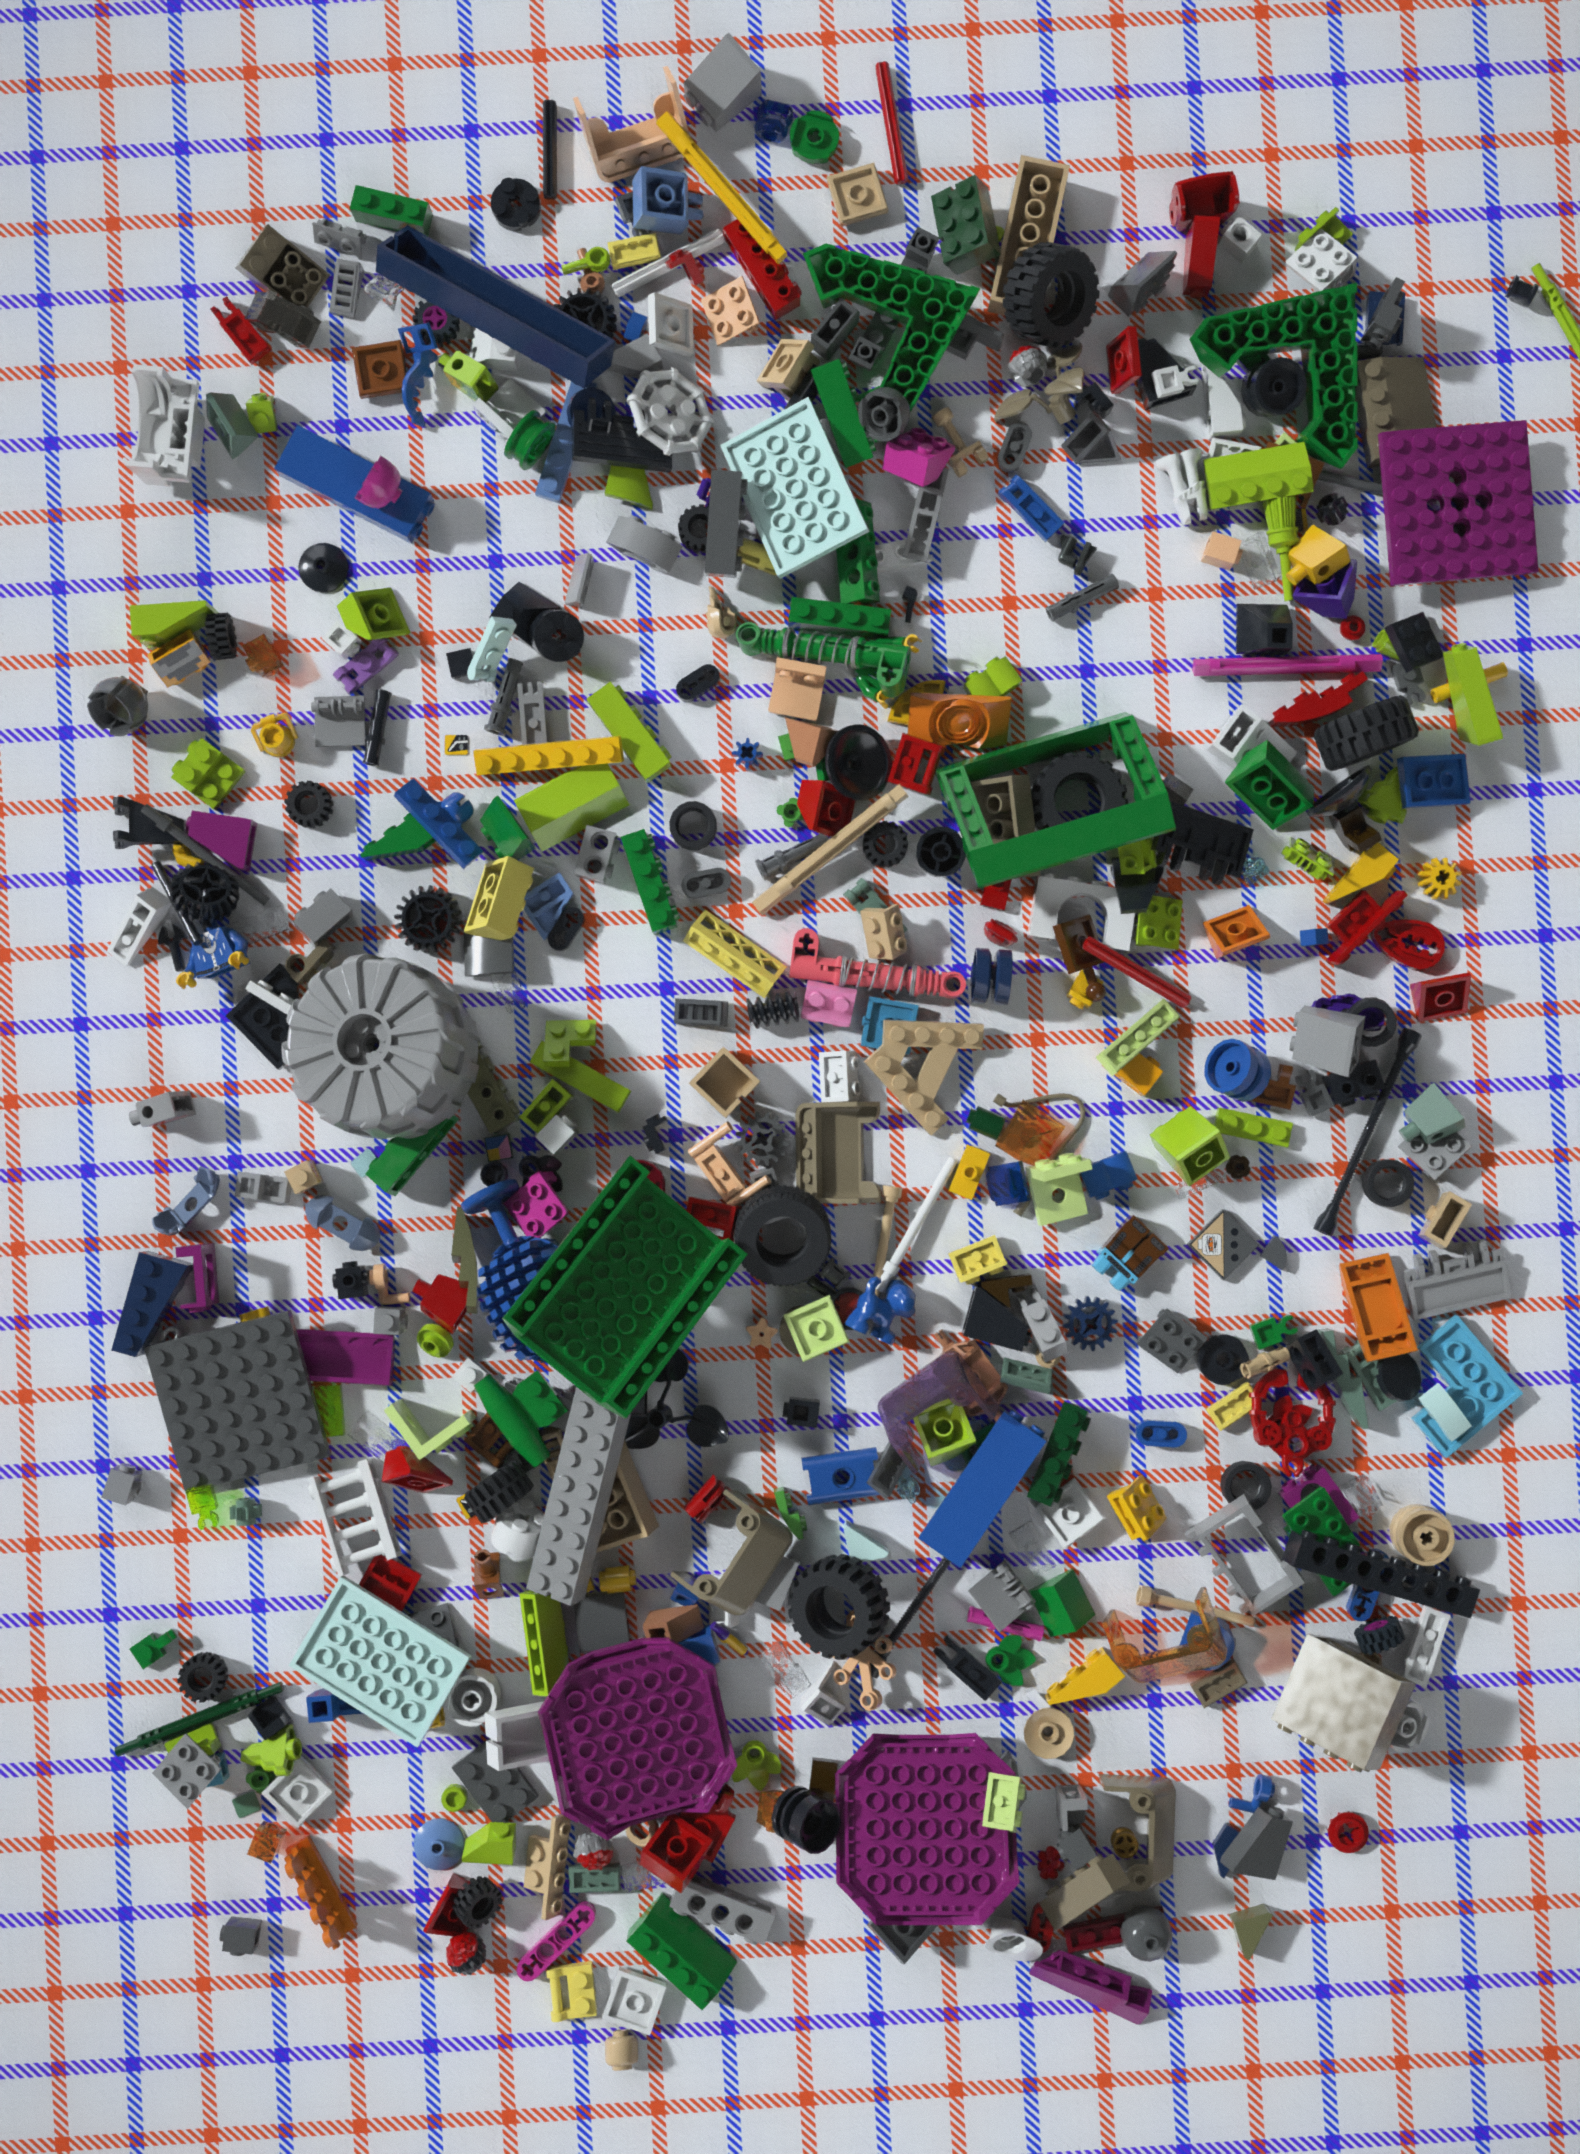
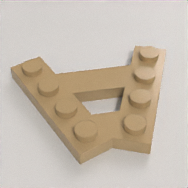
[864,1020,984,1136]

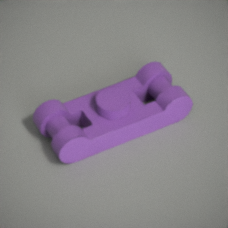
[333,638,399,695]

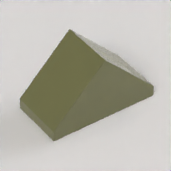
[1229,1904,1273,1960]

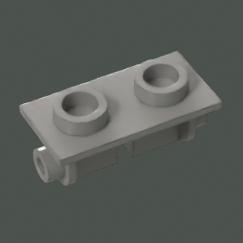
[312,218,367,257]

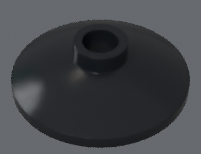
[298,543,349,593]

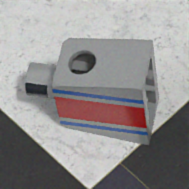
[129,1091,196,1127]

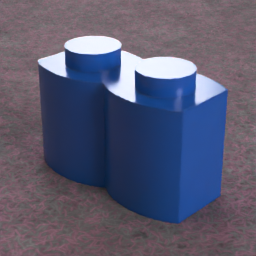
[1079,1151,1137,1200]

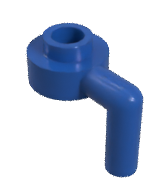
[1228,1774,1275,1813]

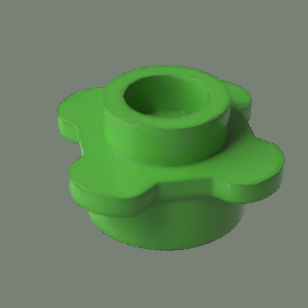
[776,798,804,827]
[246,1766,276,1794]

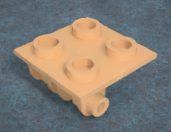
[701,276,760,346]

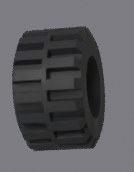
[464,1460,534,1523]

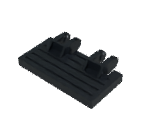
[572,398,672,473]
[1151,801,1254,885]

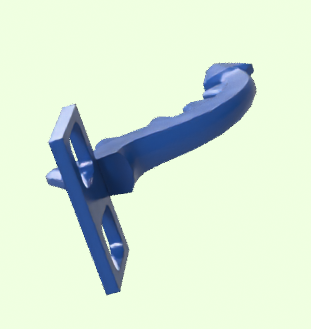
[398,323,438,427]

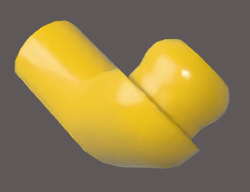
[172,844,205,867]

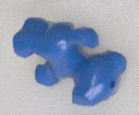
[845,1276,916,1345]

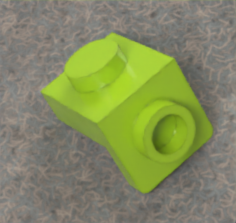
[246,393,278,433]

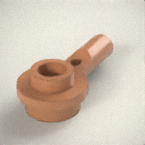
[577,248,605,295]

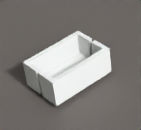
[485,1701,549,1771]

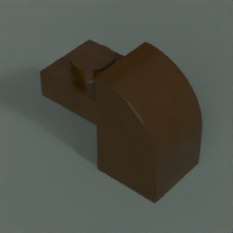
[1329,806,1382,853]

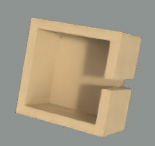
[689,1046,760,1118]

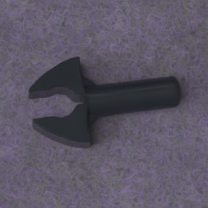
[158,924,188,972]

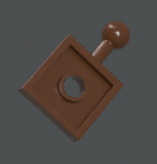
[1052,914,1106,1002]

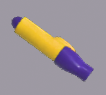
[710,1621,748,1655]

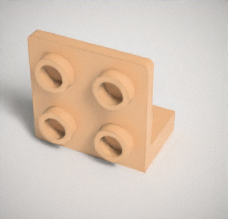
[768,657,827,721]

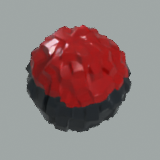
[446,1932,486,1975]

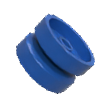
[1204,1039,1271,1102]

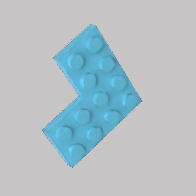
[1411,1315,1523,1458]

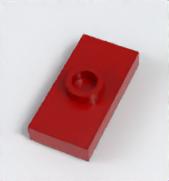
[980,879,1012,911]

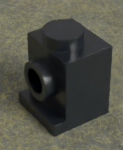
[782,1397,820,1428]

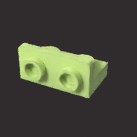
[982,1772,1026,1833]

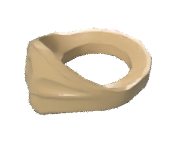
[625,1819,659,1847]

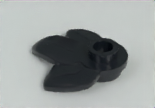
[519,1155,563,1192]

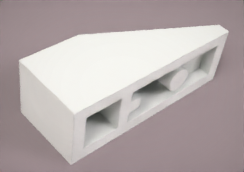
[1201,365,1246,441]
[107,887,171,966]

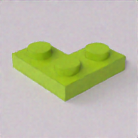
[543,1020,597,1067]

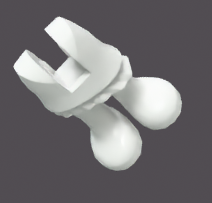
[1155,448,1208,525]

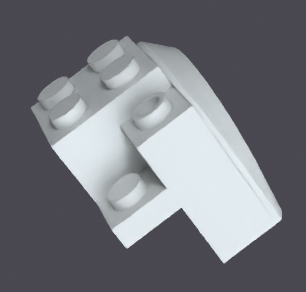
[123,364,205,487]

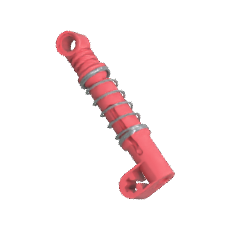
[789,928,966,999]

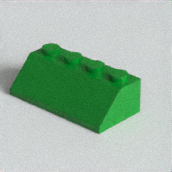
[626,1892,737,2010]

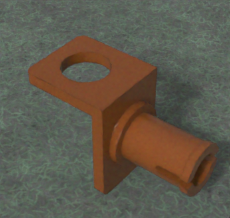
[474,1549,504,1599]

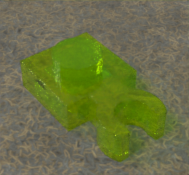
[185,1484,219,1530]

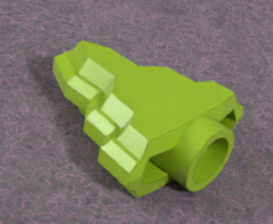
[1357,766,1407,824]
[240,1724,302,1776]

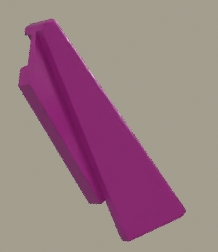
[1029,1950,1152,2025]

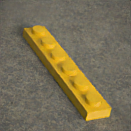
[473,736,624,775]

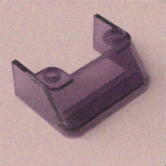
[877,1351,999,1474]

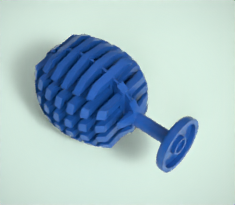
[461,1179,560,1363]

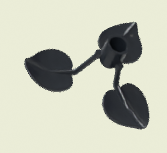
[624,1348,729,1449]

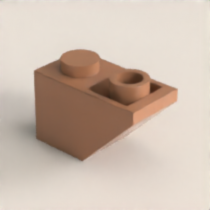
[643,1604,704,1643]

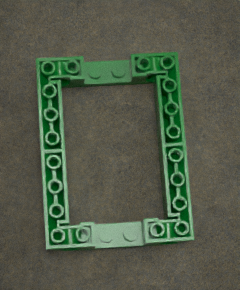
[935,712,1176,889]

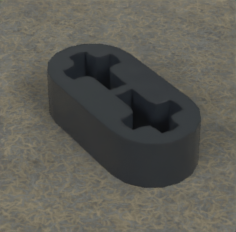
[676,664,720,702]
[548,907,585,951]

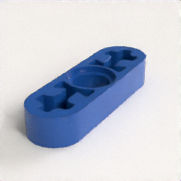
[1346,1549,1389,1621]

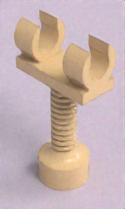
[932,407,989,478]

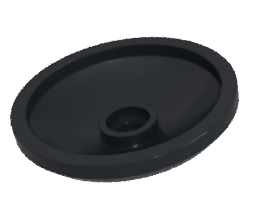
[825,724,892,801]
[1306,765,1372,817]

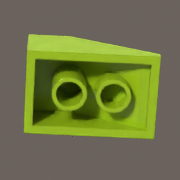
[130,600,219,650]

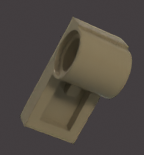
[285,939,337,984]

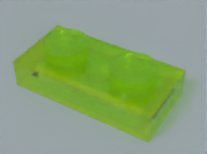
[314,1384,346,1437]

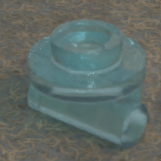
[1242,857,1270,887]

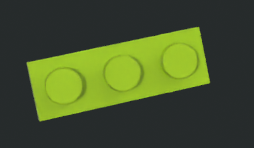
[1214,1108,1293,1148]

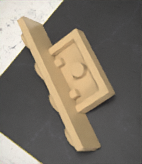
[524,1814,571,1920]

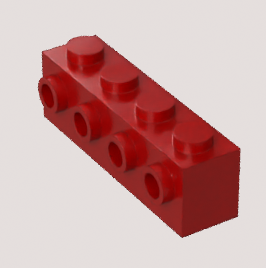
[723,219,802,321]

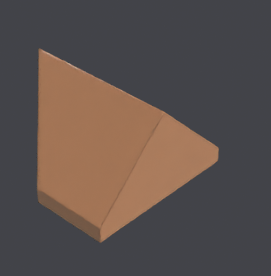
[785,717,839,767]

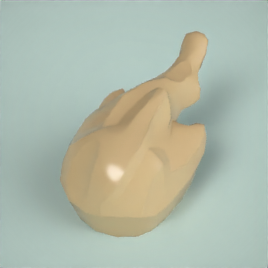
[705,586,737,639]

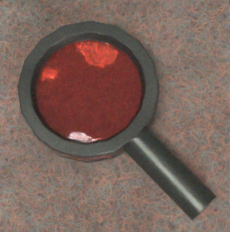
[806,1276,863,1330]

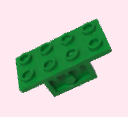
[1282,1486,1363,1596]

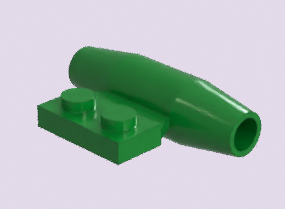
[474,1369,569,1468]

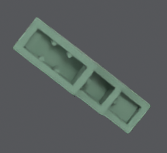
[1318,1328,1369,1429]

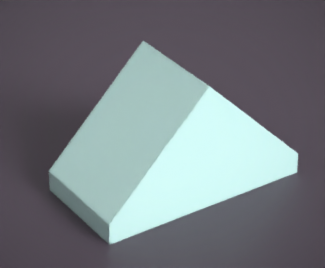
[843,1521,889,1562]

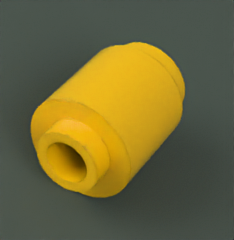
[599,1565,637,1594]

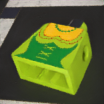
[438,351,499,403]

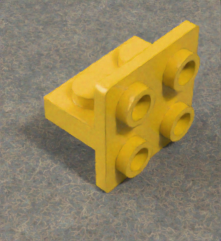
[1106,1475,1167,1541]

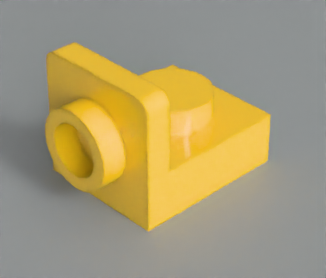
[1066,970,1103,1009]

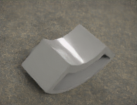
[606,515,682,573]

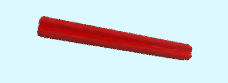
[875,61,908,185]
[1082,936,1191,1008]

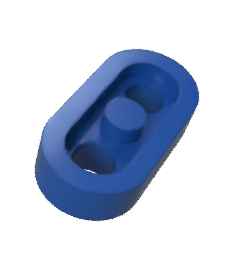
[1135,1419,1187,1448]

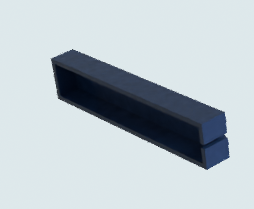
[375,225,616,388]

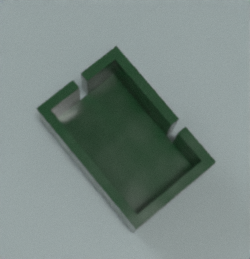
[931,175,1001,275]

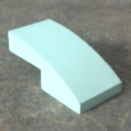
[1418,1383,1472,1442]

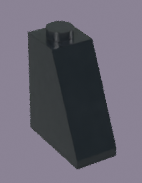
[1136,338,1197,410]
[961,1285,1031,1352]

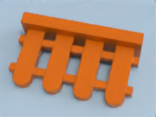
[284,1835,358,1950]

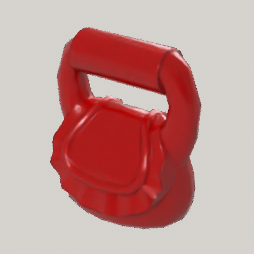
[984,919,1018,947]

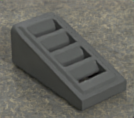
[674,998,728,1026]

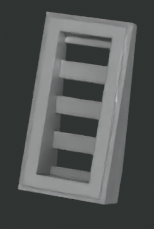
[329,259,364,318]

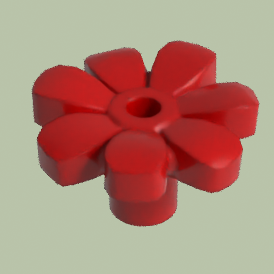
[1037,1846,1065,1880]

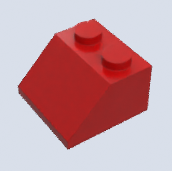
[640,1814,713,1893]

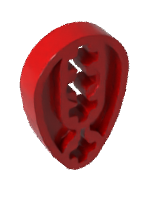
[1371,919,1445,970]

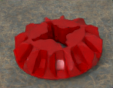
[1327,1811,1369,1853]

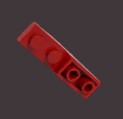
[1268,671,1368,727]

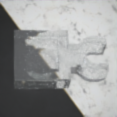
[489,969,525,1014]

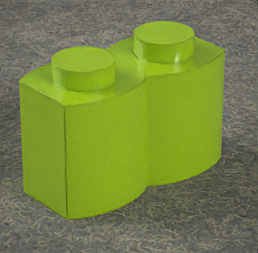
[963,656,1023,696]

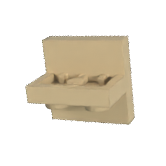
[756,339,820,402]

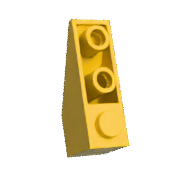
[1045,1647,1126,1705]

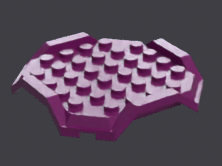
[538,1637,737,1841]
[835,1733,1020,1925]

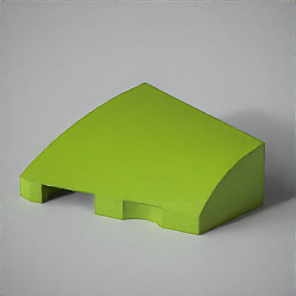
[605,465,653,510]

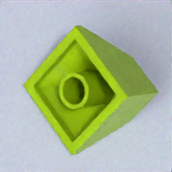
[337,587,411,640]
[911,1395,976,1467]

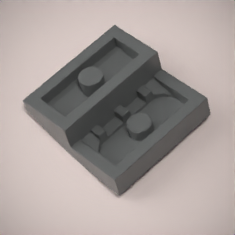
[464,927,514,977]
[574,1592,630,1653]

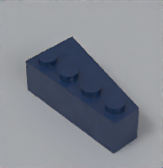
[111,1251,194,1357]

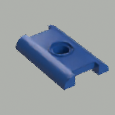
[801,1447,881,1506]

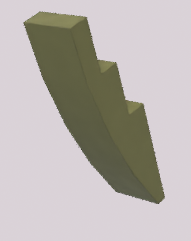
[451,1207,479,1314]

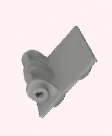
[311,695,366,747]
[1398,1132,1472,1181]
[968,1560,1036,1632]
[152,1733,221,1809]

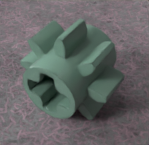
[229,1497,262,1526]

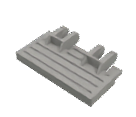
[1403,1238,1512,1320]

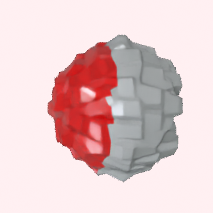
[1008,345,1047,387]
[573,1832,614,1871]

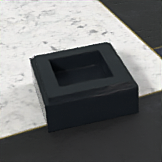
[446,648,473,679]

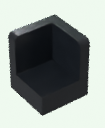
[248,1695,291,1740]

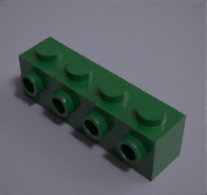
[1027,1401,1091,1507]

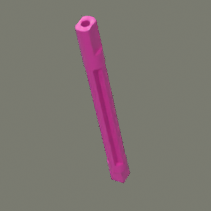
[1192,654,1383,676]

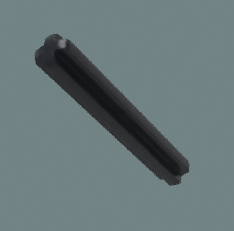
[543,100,557,200]

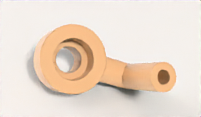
[369,1263,410,1305]

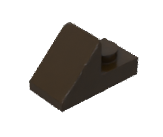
[979,1273,1033,1309]

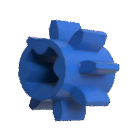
[732,738,763,771]

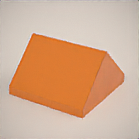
[1203,905,1270,959]

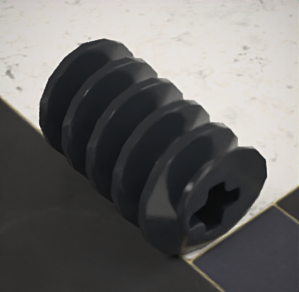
[746,991,800,1029]

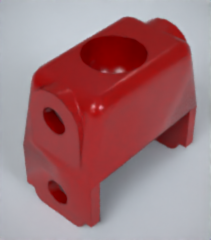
[1169,171,1240,232]

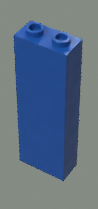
[274,425,435,544]
[918,1409,1047,1568]

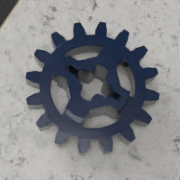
[1062,1296,1118,1351]

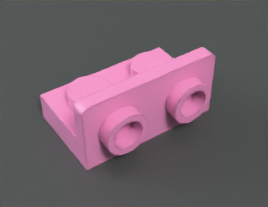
[800,980,857,1027]

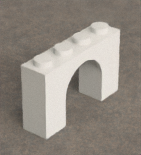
[1027,873,1135,953]

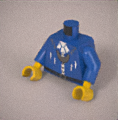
[176,919,251,989]

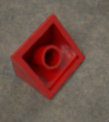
[1410,972,1471,1022]
[423,1872,480,1937]

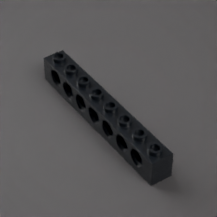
[1282,1529,1480,1619]

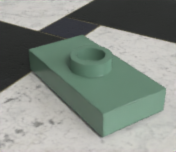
[1000,1357,1053,1394]
[569,1862,621,1893]

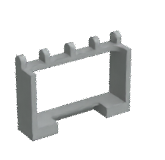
[1185,1494,1305,1616]

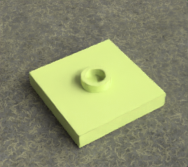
[783,1295,850,1362]

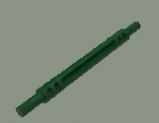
[115,1682,284,1757]

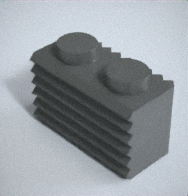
[811,298,860,361]

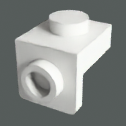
[322,620,362,660]

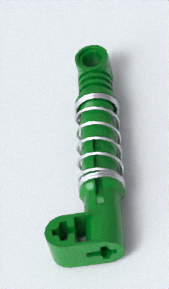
[736,622,911,698]

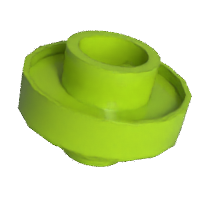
[417,1324,454,1358]

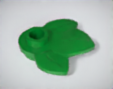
[985,1635,1036,1686]

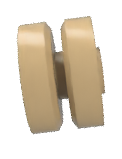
[1389,1504,1455,1566]

